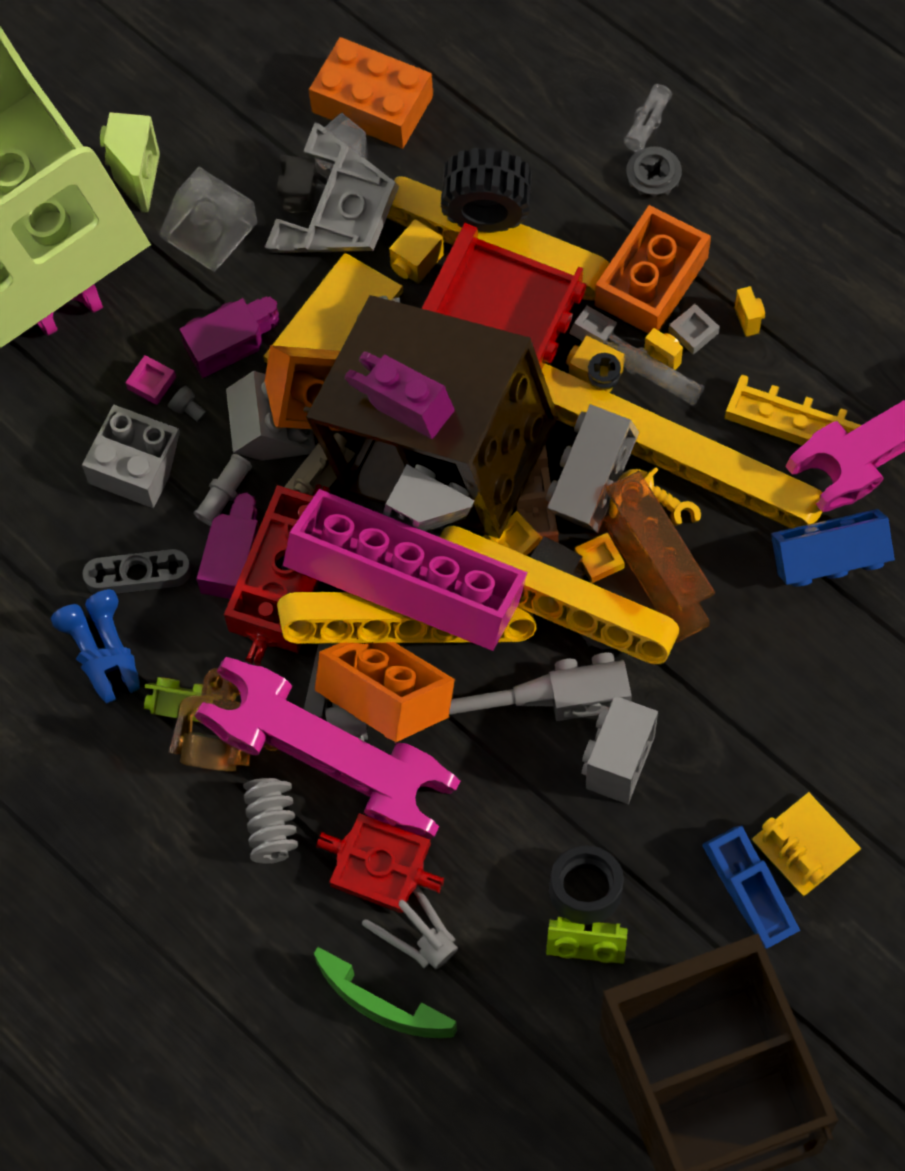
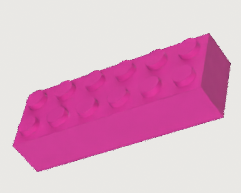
[283,489,528,651]

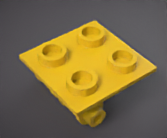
[751,792,861,897]

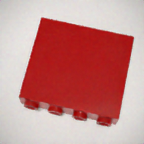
[422,223,587,375]

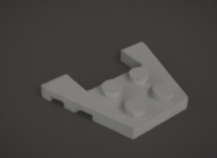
[265,123,399,253]

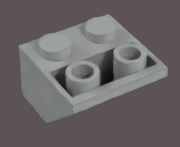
[226,371,316,461]
[82,404,180,508]
[383,464,474,531]

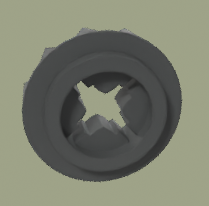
[626,147,682,198]

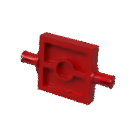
[316,813,444,914]

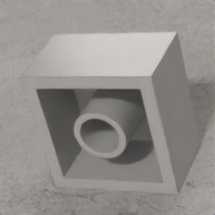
[582,695,658,805]

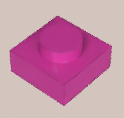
[125,355,176,405]

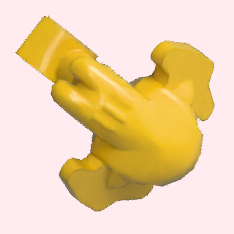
[609,467,701,526]

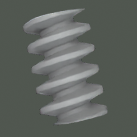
[243,778,298,863]

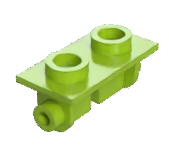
[144,677,226,722]
[546,916,628,964]

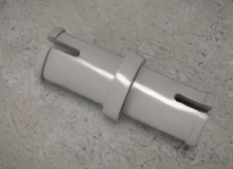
[194,454,252,526]

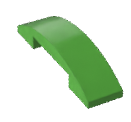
[314,947,457,1038]

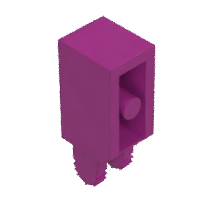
[179,296,280,378]
[344,351,455,439]
[197,493,259,599]

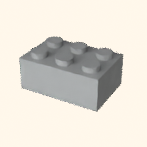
[546,404,639,533]

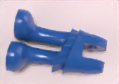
[50,589,140,704]

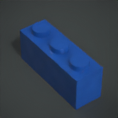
[771,509,895,587]

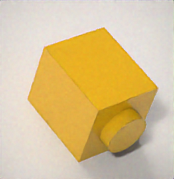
[389,219,444,284]
[566,335,624,393]

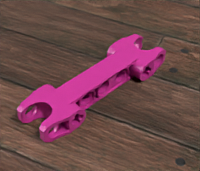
[785,400,905,512]
[194,657,460,839]

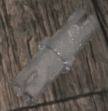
[624,84,672,151]

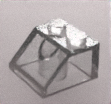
[160,167,257,272]

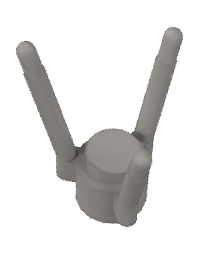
[362,886,458,970]

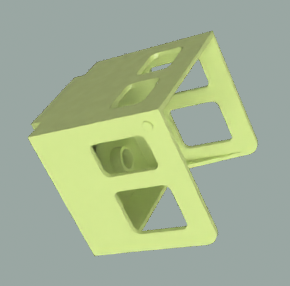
[0,26,151,348]

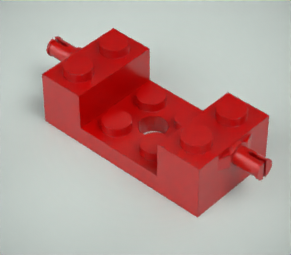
[224,484,331,666]

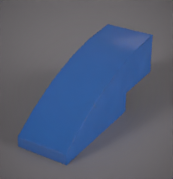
[702,826,800,949]

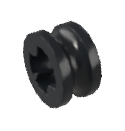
[588,353,621,390]

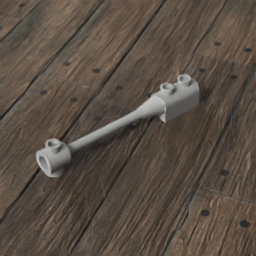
[325,653,632,742]

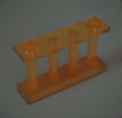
[604,470,715,643]

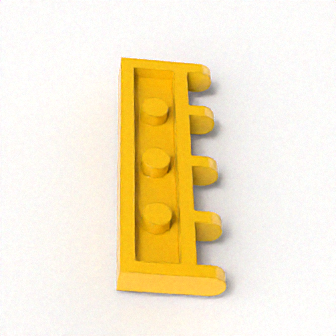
[724,374,861,446]

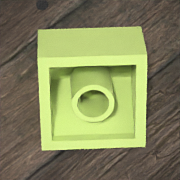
[100,112,160,213]

